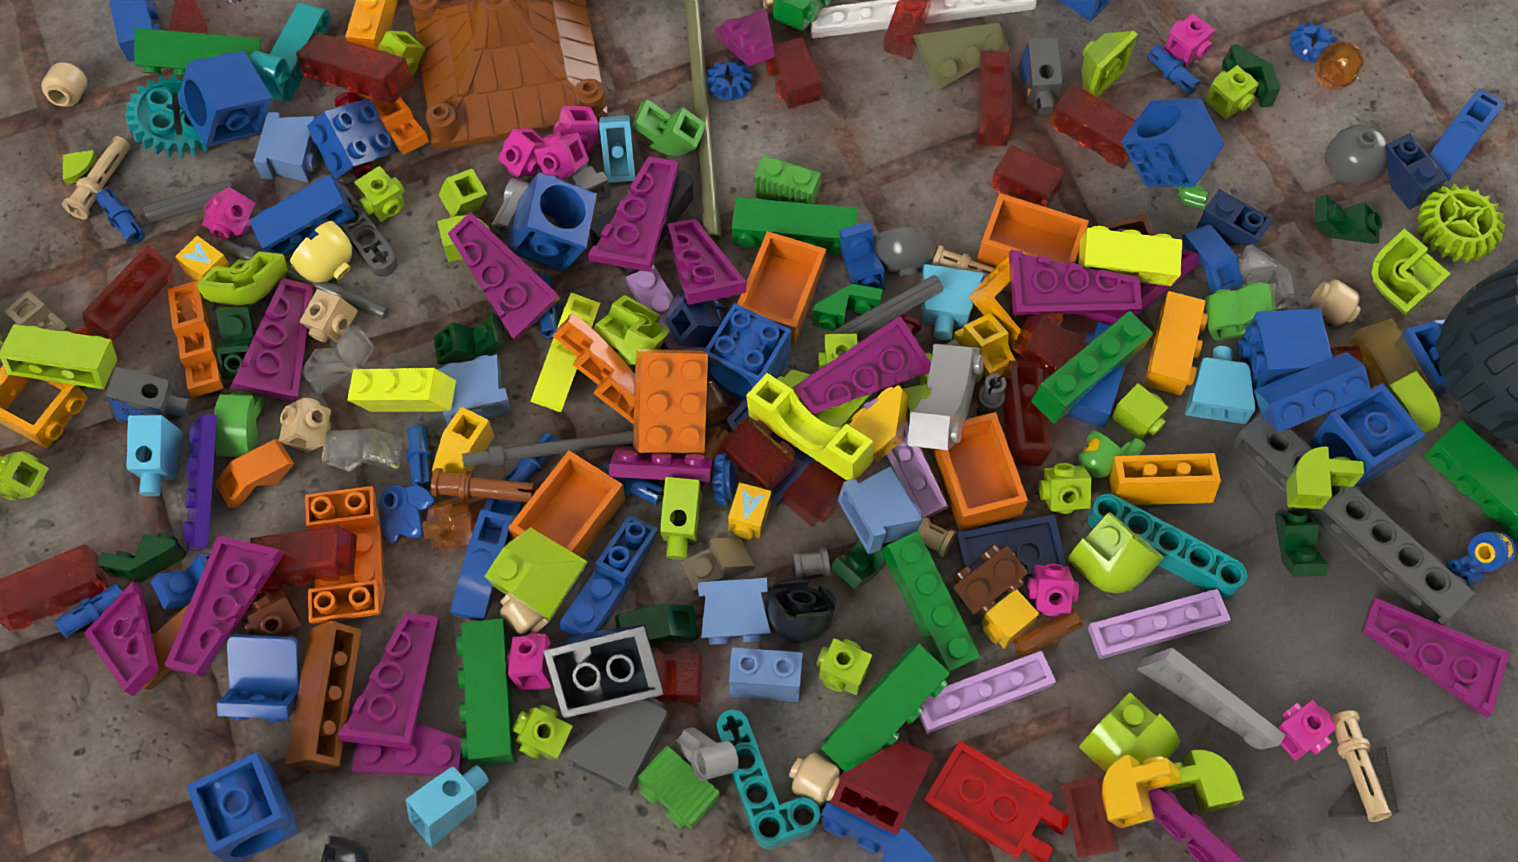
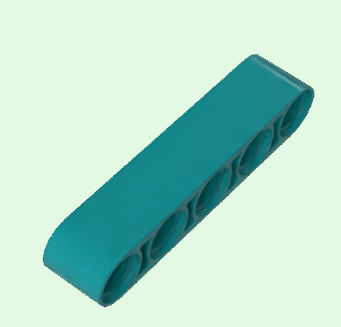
[1088,494,1247,599]

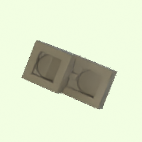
[4,291,71,331]

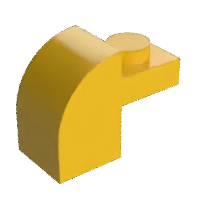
[1102,754,1182,828]

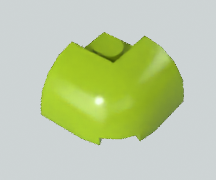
[1371,228,1451,316]
[196,252,287,305]
[593,295,670,365]
[1067,512,1165,594]
[1079,692,1180,773]

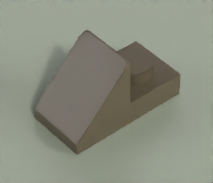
[680,537,755,595]

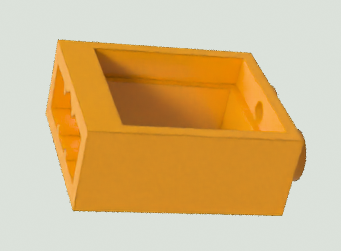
[968,250,1064,353]
[0,366,88,449]

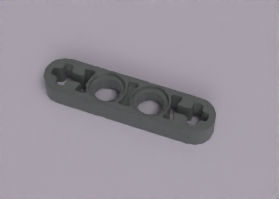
[337,182,397,277]

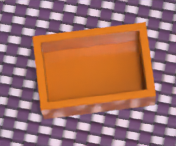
[977,193,1089,268]
[737,231,826,345]
[633,349,708,453]
[931,412,1028,532]
[508,450,626,558]

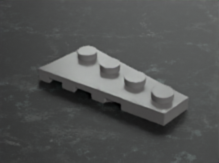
[1136,648,1286,749]

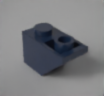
[1385,133,1447,210]
[1196,189,1274,245]
[665,288,721,348]

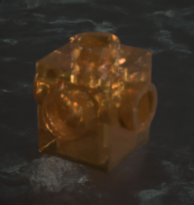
[422,500,474,552]

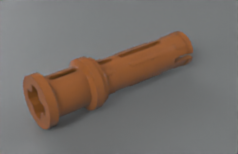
[431,468,536,503]

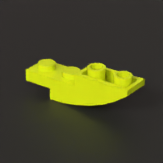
[530,292,600,412]

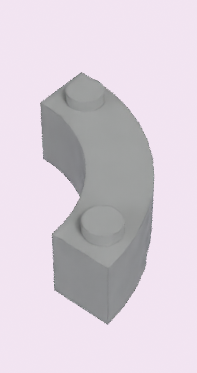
[907,344,983,450]

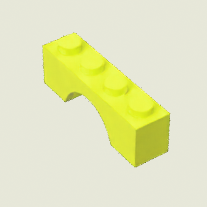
[746,373,873,481]

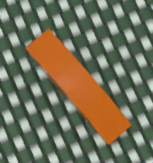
[346,58,429,155]
[168,280,224,398]
[552,313,635,425]

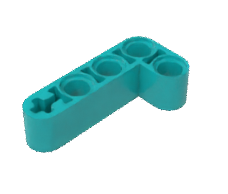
[249,3,331,103]
[717,709,820,850]

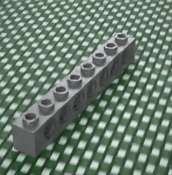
[1232,413,1475,625]

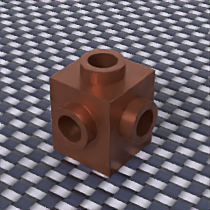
[242,586,301,637]

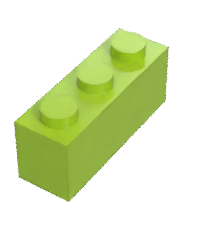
[0,324,118,389]

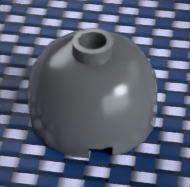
[1324,125,1388,186]
[874,226,936,277]

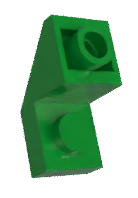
[812,284,882,331]

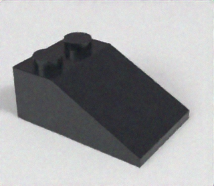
[543,625,665,718]

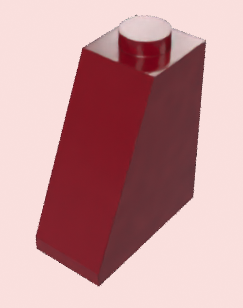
[831,741,933,835]

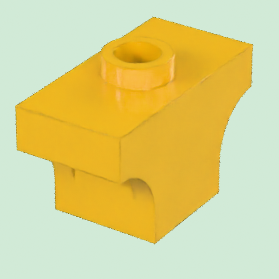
[953,313,1016,378]

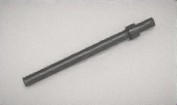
[221,239,389,319]
[462,430,634,467]

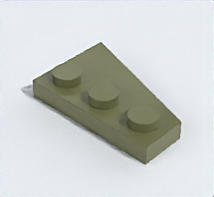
[913,23,1009,89]

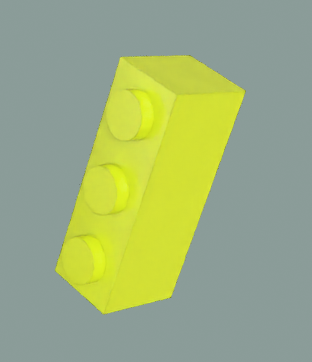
[1078,226,1182,286]
[347,368,456,412]

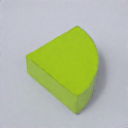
[63,150,97,185]

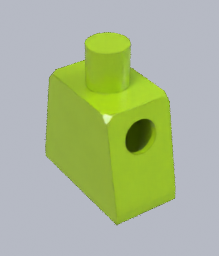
[660,477,702,560]

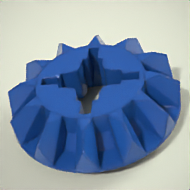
[1290,21,1338,62]
[706,58,753,101]
[712,453,736,506]

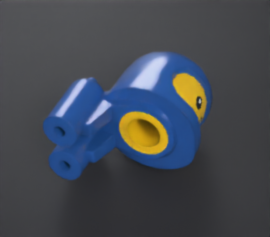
[1447,531,1516,585]

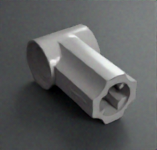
[492,178,530,239]
[675,727,738,781]

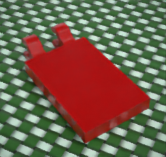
[924,740,1071,862]

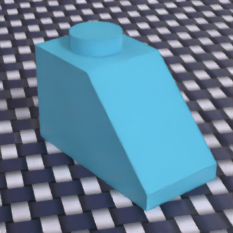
[599,115,635,183]

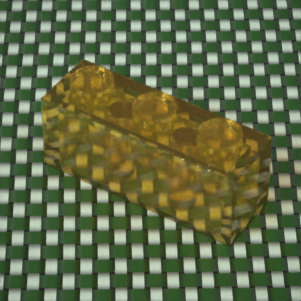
[1349,318,1439,401]

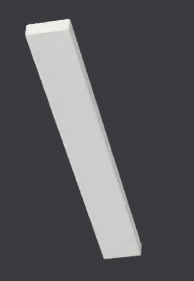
[809,0,1037,39]

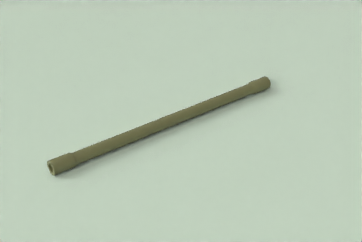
[685,0,722,243]

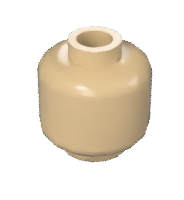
[41,62,88,107]
[1310,280,1361,326]
[500,595,550,635]
[789,753,842,807]

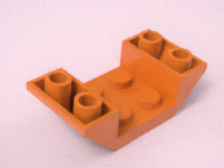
[305,486,385,624]

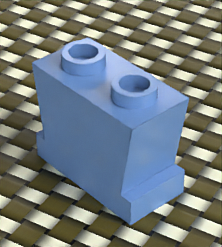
[254,112,318,183]
[437,355,512,425]
[838,466,922,554]
[698,578,770,645]
[729,647,802,702]

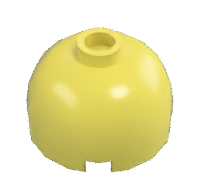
[290,221,352,283]

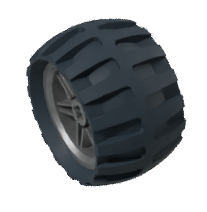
[1436,264,1518,444]

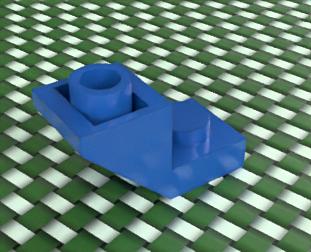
[839,221,885,291]
[1182,224,1243,294]
[151,553,210,610]

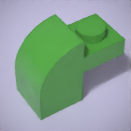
[631,99,706,156]
[214,391,265,457]

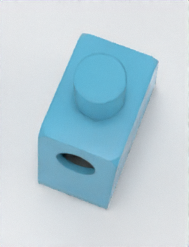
[921,264,983,340]
[1185,346,1255,424]
[126,415,183,496]
[405,765,489,848]

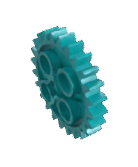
[125,73,216,159]

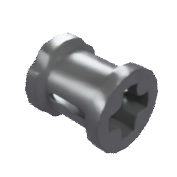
[792,546,830,579]

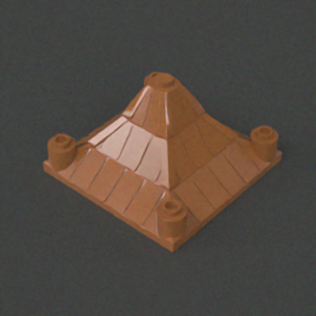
[409,0,608,150]

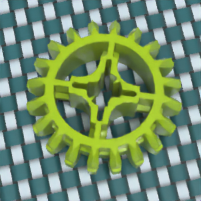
[1416,183,1505,264]

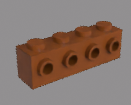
[285,621,361,772]

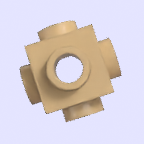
[299,289,358,343]
[278,398,331,453]

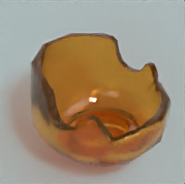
[1314,41,1364,90]

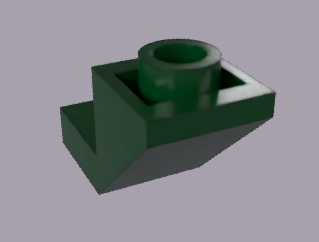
[1222,44,1281,108]
[1315,194,1382,244]
[216,304,256,379]
[434,314,506,365]
[1275,509,1328,577]
[97,533,187,583]
[830,539,895,590]
[615,603,699,648]

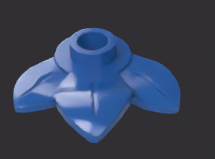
[379,485,436,544]

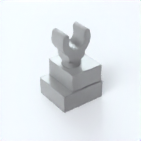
[571,161,611,203]

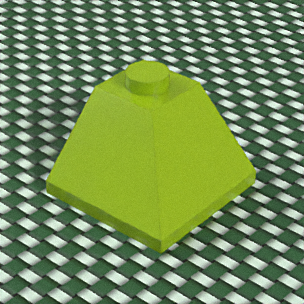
[1081,31,1138,105]
[484,528,588,621]

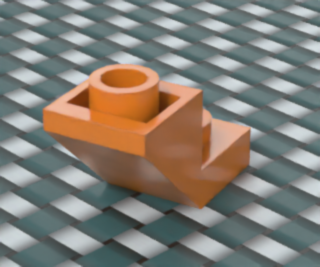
[214,439,294,508]

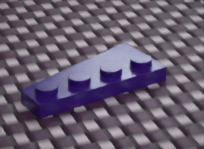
[182,414,217,551]

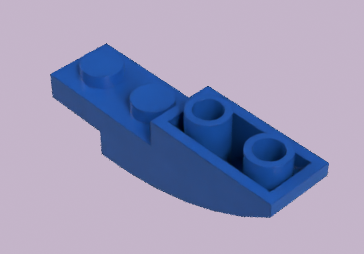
[1429,88,1506,180]
[451,498,523,621]
[560,515,658,636]
[820,802,936,862]

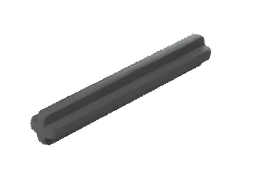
[828,275,944,338]

